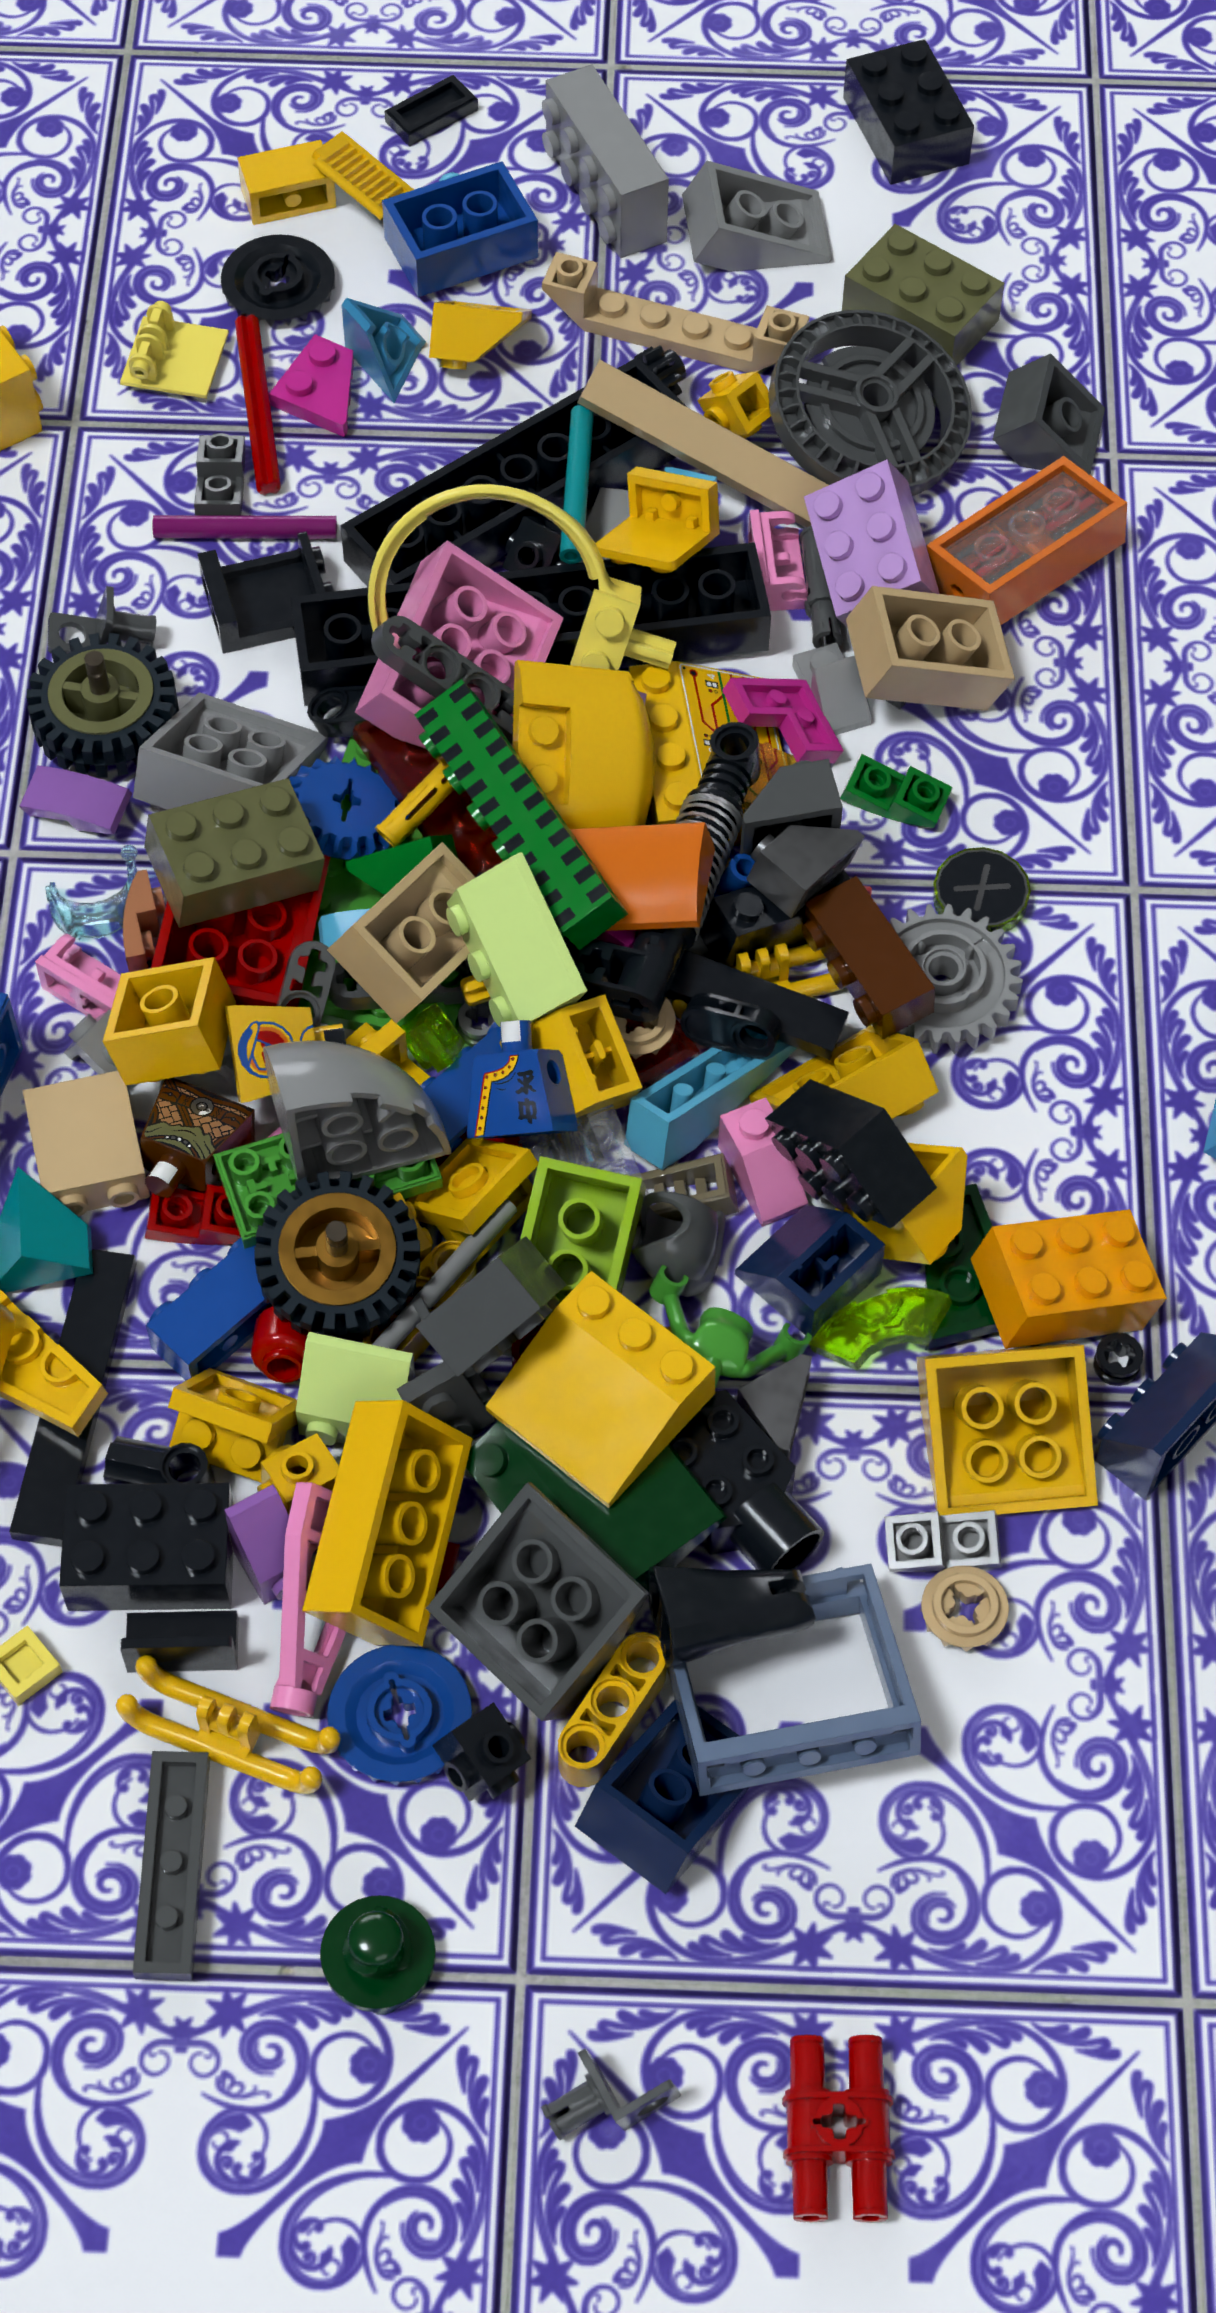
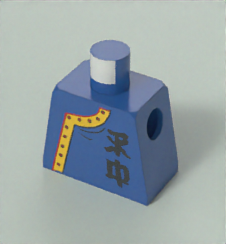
[467,1020,578,1139]

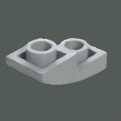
[884,1510,1002,1572]

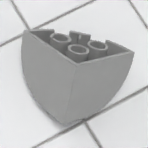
[263,1040,452,1183]

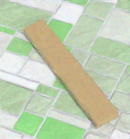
[577,359,828,528]

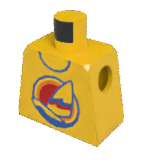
[224,1005,346,1103]

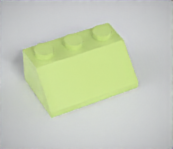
[446,852,588,1027]

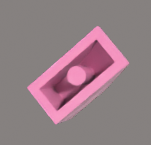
[718,1097,808,1227]

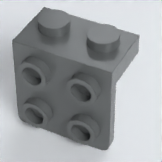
[397,1297,495,1437]

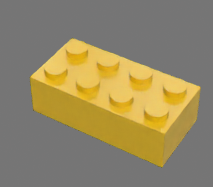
[302,1400,473,1647]

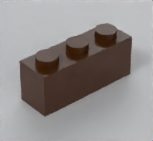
[802,876,935,1040]

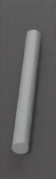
[372,1199,518,1350]

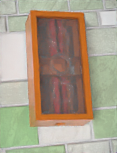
[926,456,1127,625]

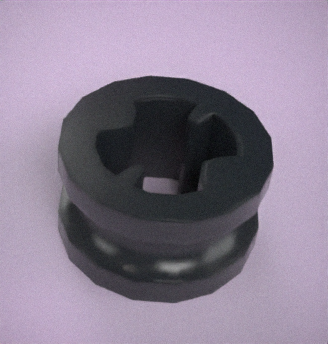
[1093,1332,1143,1386]

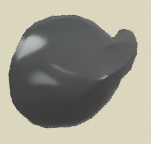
[631,1191,726,1297]

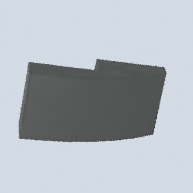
[194,433,245,515]

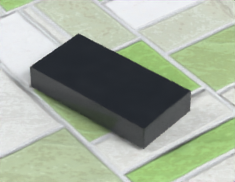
[384,75,478,147]

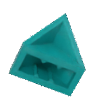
[0,1167,93,1293]

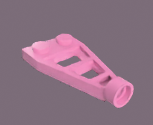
[270,1482,346,1717]

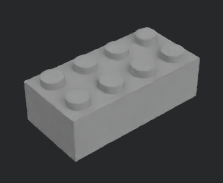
[542,64,669,258]

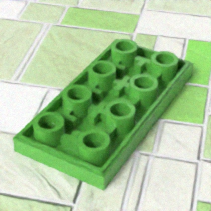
[213,1133,443,1249]

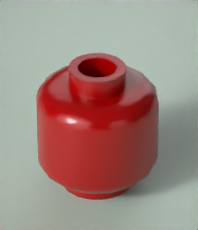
[250,1306,311,1383]

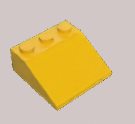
[485,1271,715,1508]
[916,1343,1098,1515]

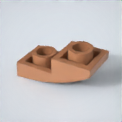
[123,869,165,972]

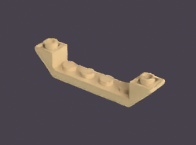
[542,252,809,373]

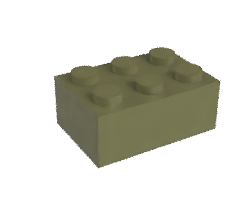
[842,224,1005,365]
[144,778,325,928]

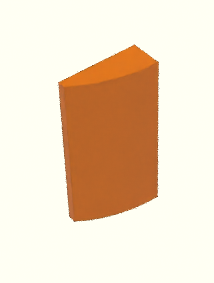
[570,822,715,931]

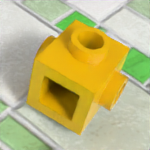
[697,371,771,439]
[257,1433,339,1515]

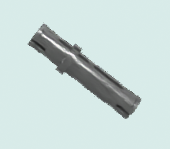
[800,526,843,648]

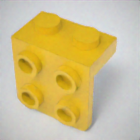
[596,466,720,573]

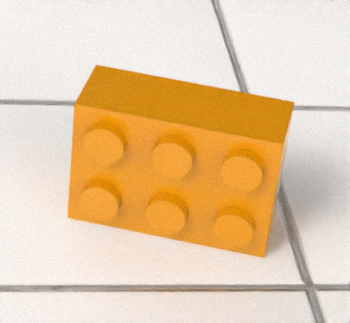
[971,1209,1167,1349]

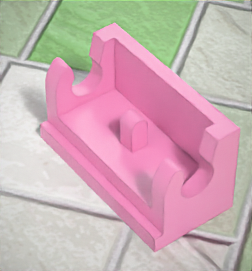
[748,509,808,611]
[35,934,121,1019]

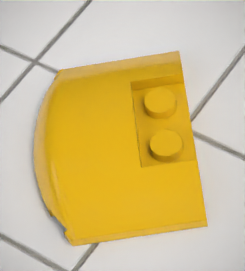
[512,660,655,829]

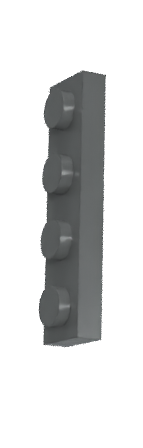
[133,1751,210,1980]

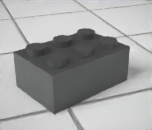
[416,1236,567,1377]

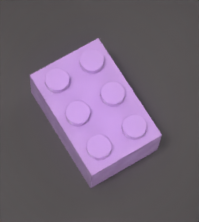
[804,459,939,628]

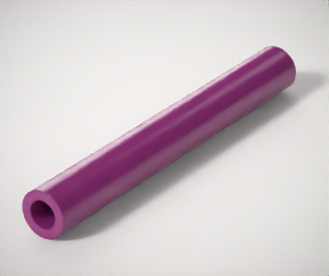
[152,515,337,539]

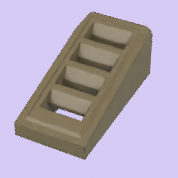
[632,1153,739,1225]

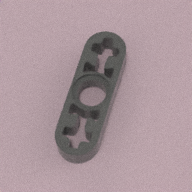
[276,941,336,1027]

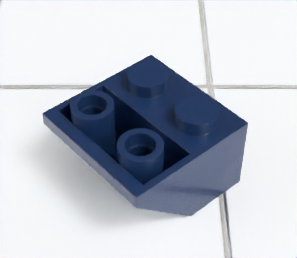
[735,1205,886,1338]

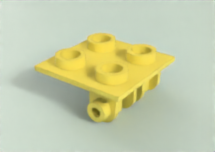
[120,301,229,399]

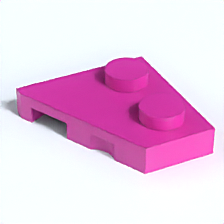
[269,334,354,437]

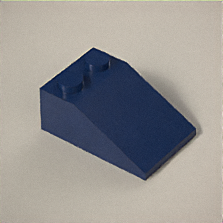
[575,1700,750,1894]

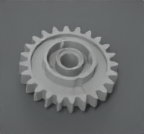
[890,904,1023,1054]

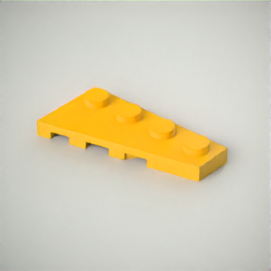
[0,1290,108,1437]

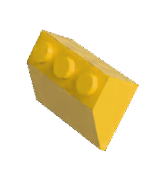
[748,1025,939,1119]

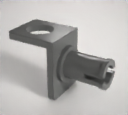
[48,586,157,654]
[541,2048,681,2140]

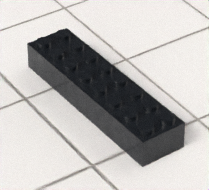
[341,357,687,587]

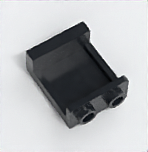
[198,531,334,654]

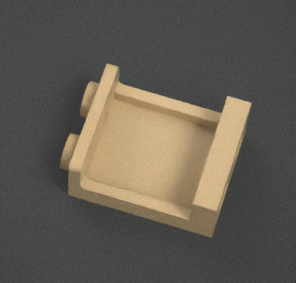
[23,1071,150,1217]

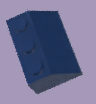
[1095,1332,1216,1500]

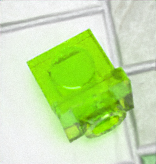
[400,1002,466,1073]

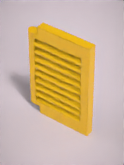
[312,131,414,220]

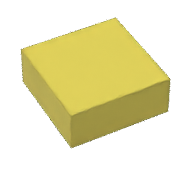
[0,1625,63,1706]

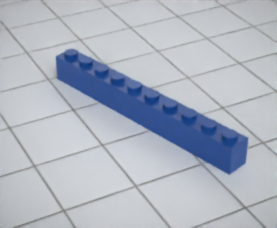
[146,1022,502,1381]

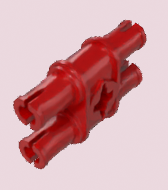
[782,2035,895,2223]

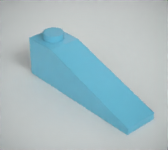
[624,1028,797,1170]

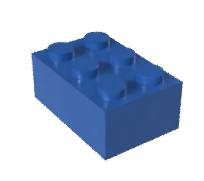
[382,161,538,297]

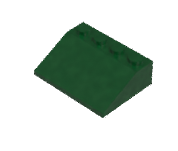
[466,1421,728,1591]

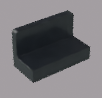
[120,1610,239,1673]

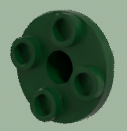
[320,1895,436,2015]

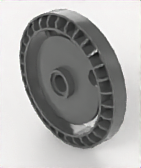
[768,310,972,496]

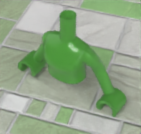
[649,1265,812,1389]

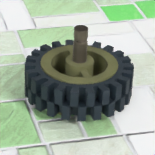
[26,633,179,778]

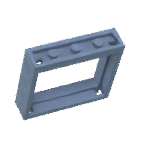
[659,1563,921,1796]

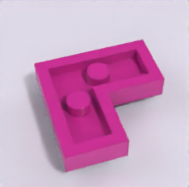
[722,677,844,764]

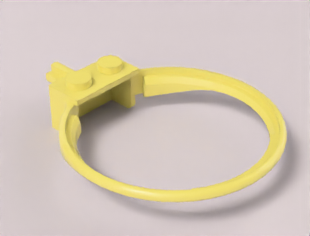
[368,484,676,670]

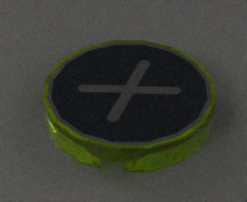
[933,847,1031,932]

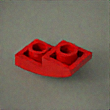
[144,1184,241,1245]

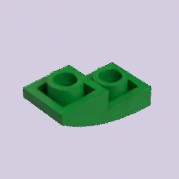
[840,754,953,828]

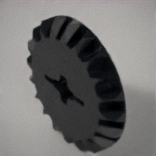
[221,234,335,327]

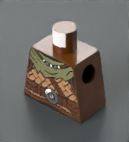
[141,1078,255,1198]

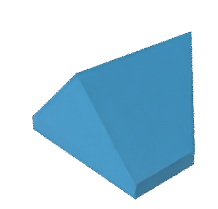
[341,298,426,403]

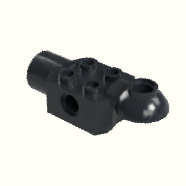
[669,1390,824,1569]

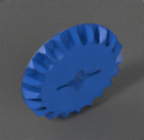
[289,755,408,860]
[327,1645,472,1786]

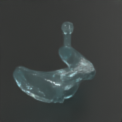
[45,845,138,941]

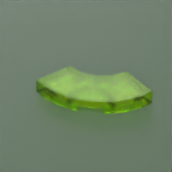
[809,1287,952,1371]

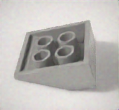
[133,692,328,811]

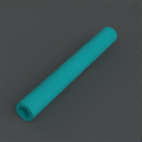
[559,405,594,564]

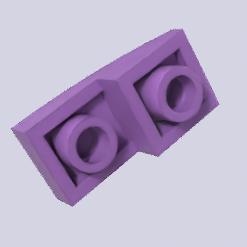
[19,765,132,835]

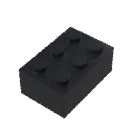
[843,39,974,185]
[765,1079,937,1229]
[59,1482,234,1611]

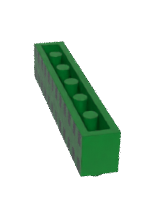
[414,679,628,950]

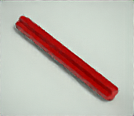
[235,314,281,495]

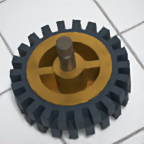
[254,1171,420,1339]

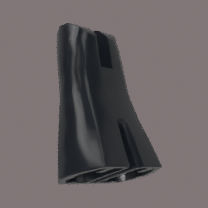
[647,1566,816,1668]

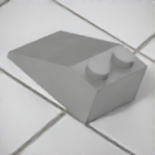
[682,160,832,272]

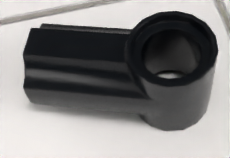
[103,1436,216,1484]

